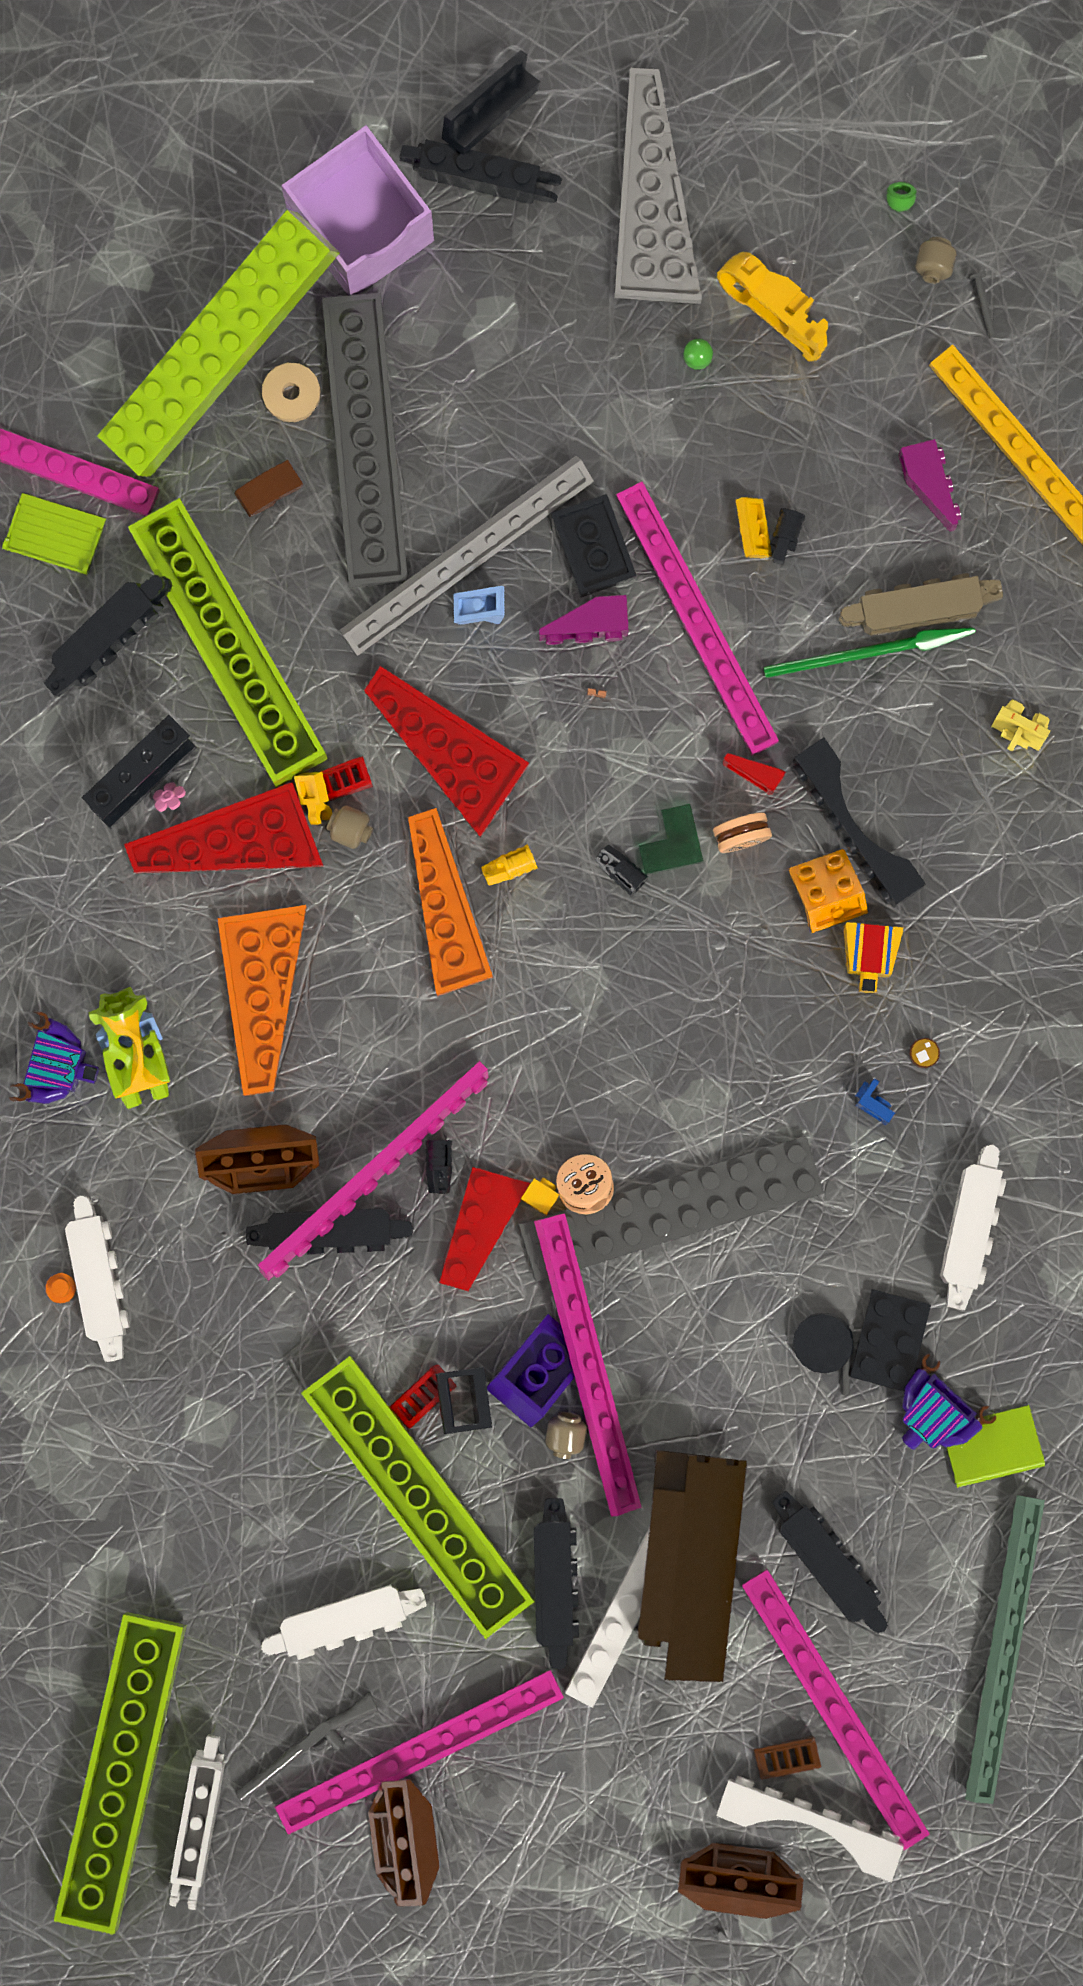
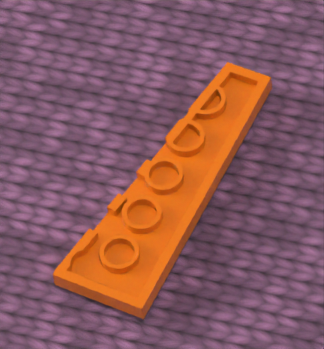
[408,808,493,996]

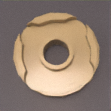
[262,363,321,422]

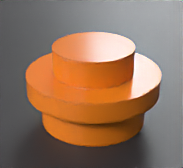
[46,1273,76,1303]

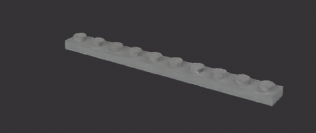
[339,456,594,656]

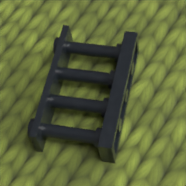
[81,715,196,830]

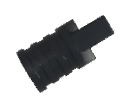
[770,508,805,565]
[595,844,649,897]
[425,1140,452,1194]

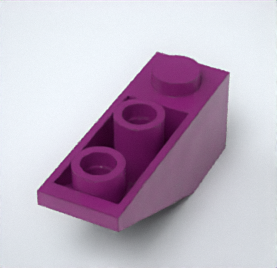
[898,439,961,532]
[539,595,629,645]

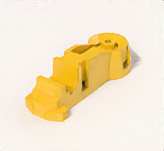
[717,252,828,362]

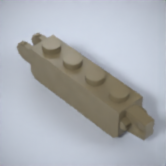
[838,573,1003,636]

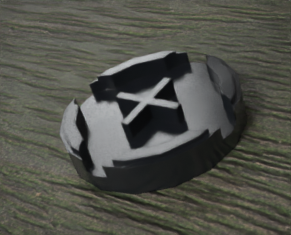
[793,1313,854,1374]

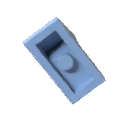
[454,586,505,625]

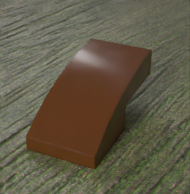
[234,460,303,517]

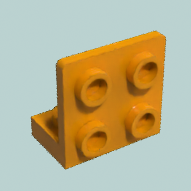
[789,849,868,933]

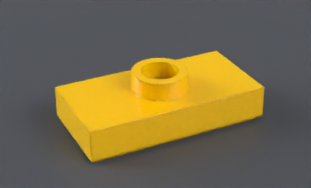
[736,497,772,559]

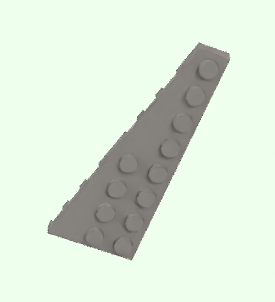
[615,68,702,304]

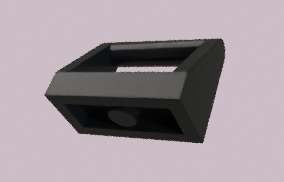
[436,1367,492,1434]

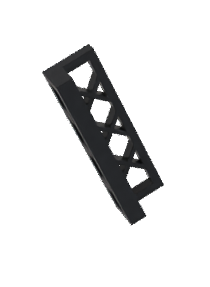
[441,50,541,155]

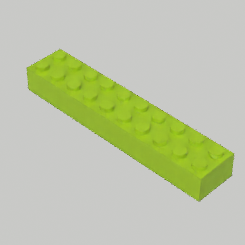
[97,210,340,477]
[128,498,328,788]
[301,1356,534,1640]
[54,1612,187,1935]

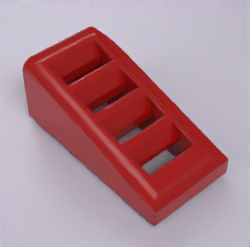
[722,753,786,795]
[321,756,373,803]
[390,1364,457,1429]

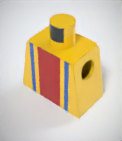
[844,922,903,993]

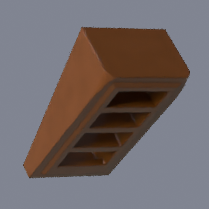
[754,1735,821,1780]

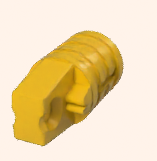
[481,844,538,886]

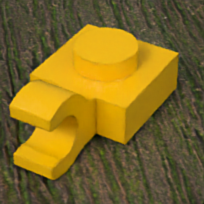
[294,772,333,825]

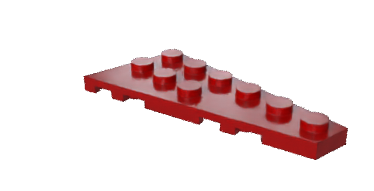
[364,666,529,838]
[124,782,324,874]

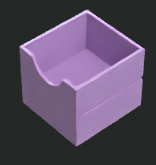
[281,125,434,295]

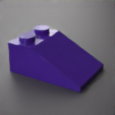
[487,1314,575,1428]

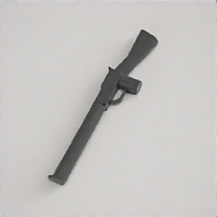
[234,1691,378,1803]

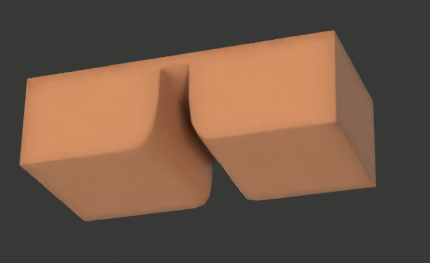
[587,688,607,698]

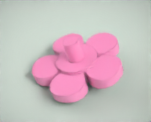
[153,782,186,812]

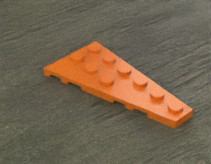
[217,905,307,1096]

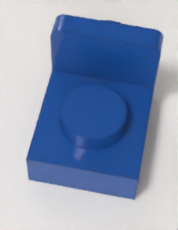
[855,1078,895,1125]

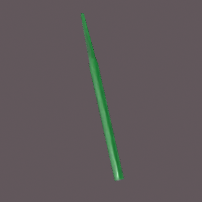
[763,628,976,678]

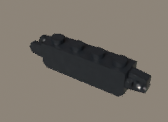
[399,139,562,204]
[44,575,173,696]
[246,1208,415,1255]
[771,1490,888,1634]
[534,1498,579,1671]

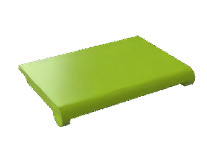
[2,493,106,575]
[947,1405,1045,1488]

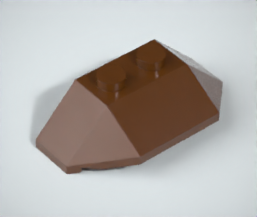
[195,1124,319,1194]
[368,1779,440,1907]
[678,1843,804,1919]

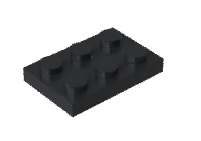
[551,494,637,598]
[850,1289,931,1392]

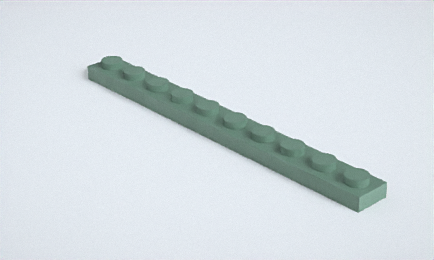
[965,1495,1045,1804]

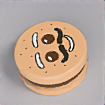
[713,812,772,853]
[556,1154,614,1214]

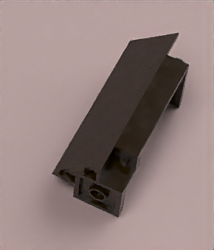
[635,1450,747,1682]

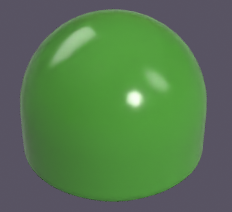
[887,182,916,212]
[683,338,713,370]

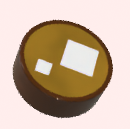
[909,1038,940,1068]

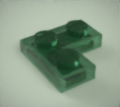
[639,804,704,875]

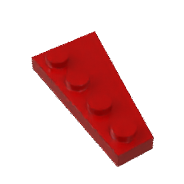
[439,1167,530,1292]

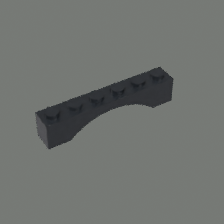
[792,737,926,908]

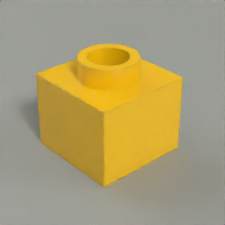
[521,1177,559,1216]

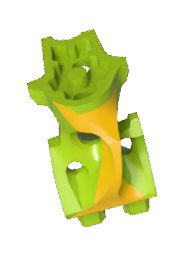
[88,987,170,1109]

